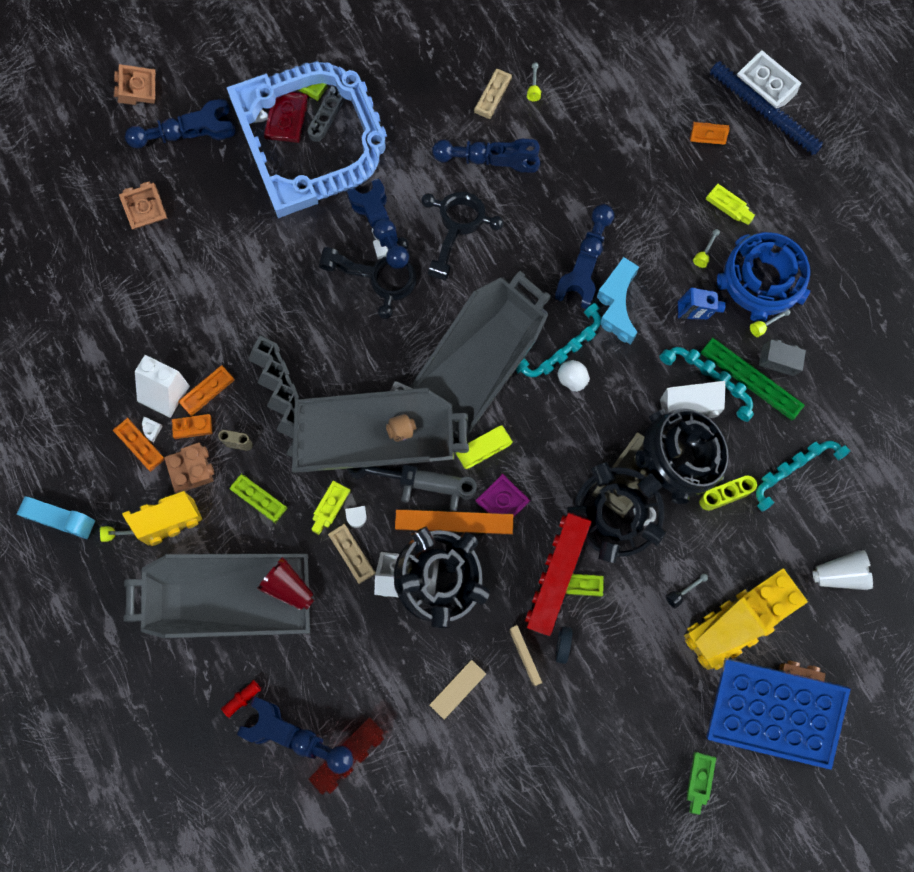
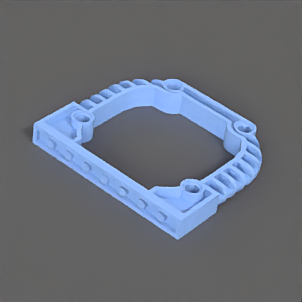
[227,61,387,218]

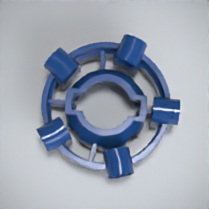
[717,232,810,322]

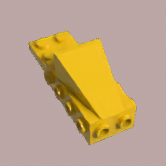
[684,568,808,670]

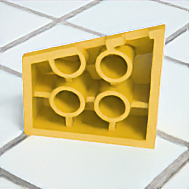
[122,491,203,546]

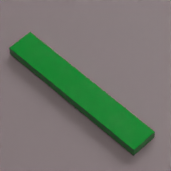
[701,338,805,421]

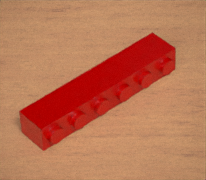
[525,512,591,636]

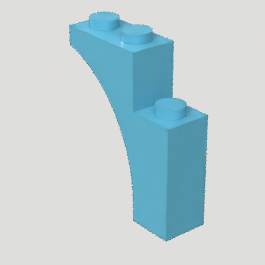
[597,257,639,344]

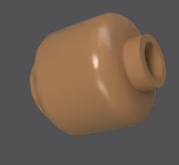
[386,414,416,442]

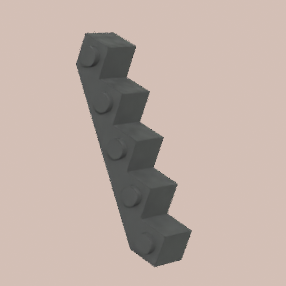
[248,335,299,457]

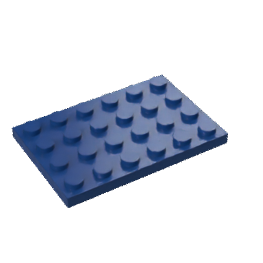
[706,658,851,770]

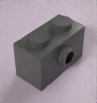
[759,339,806,376]

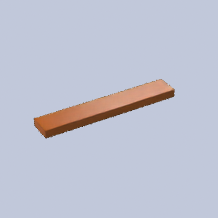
[395,510,514,535]

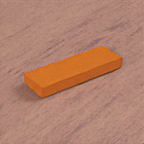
[178,365,235,416]
[113,418,165,472]

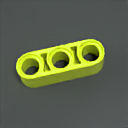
[455,426,513,469]
[699,476,757,511]

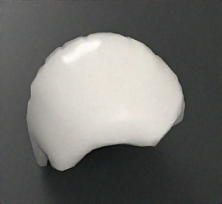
[557,360,590,392]

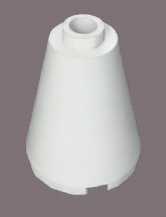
[812,550,873,590]

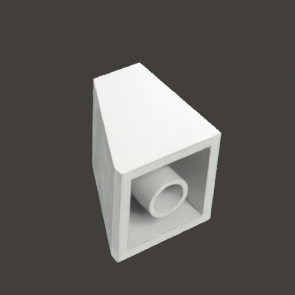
[135,355,190,418]

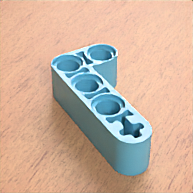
[16,496,95,539]

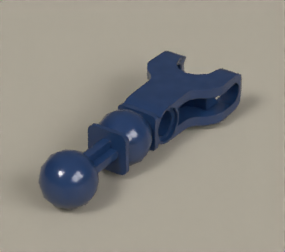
[125,99,235,148]
[432,139,540,173]
[346,178,409,269]
[555,204,615,310]
[237,697,354,774]

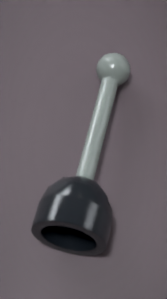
[665,574,708,609]

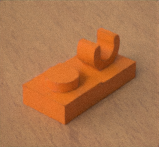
[690,122,729,145]
[172,414,213,439]

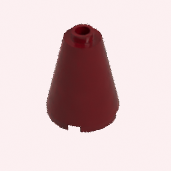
[257,557,314,610]

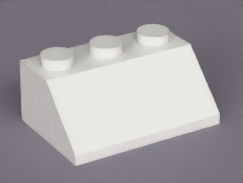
[737,50,801,108]
[660,381,725,423]
[374,552,439,597]

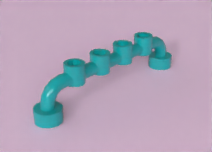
[515,303,601,377]
[659,347,754,422]
[756,441,851,512]

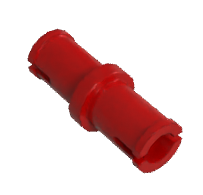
[221,680,261,718]

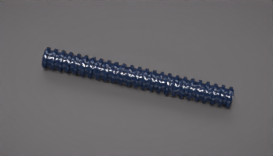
[710,61,823,156]

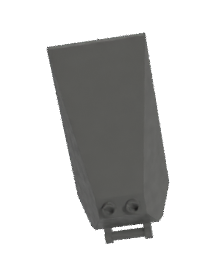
[411,271,551,440]
[292,388,469,473]
[123,554,310,638]

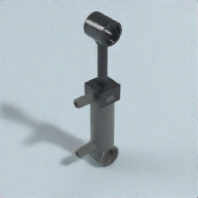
[347,465,477,512]

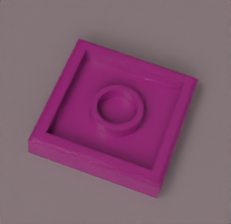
[475,474,530,518]

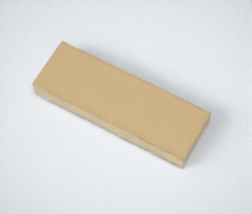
[474,68,512,119]
[328,524,376,584]
[509,625,542,686]
[430,660,486,720]

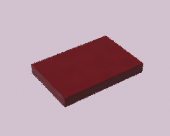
[264,92,308,143]

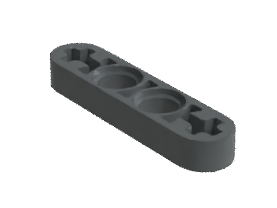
[308,85,345,142]

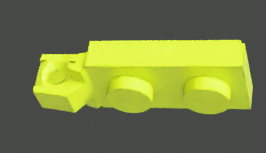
[706,184,755,225]
[311,481,350,535]

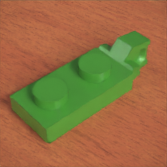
[687,752,716,815]

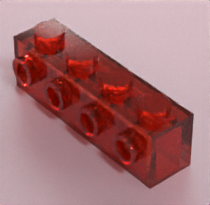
[308,718,385,795]

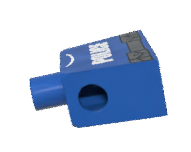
[678,288,725,319]

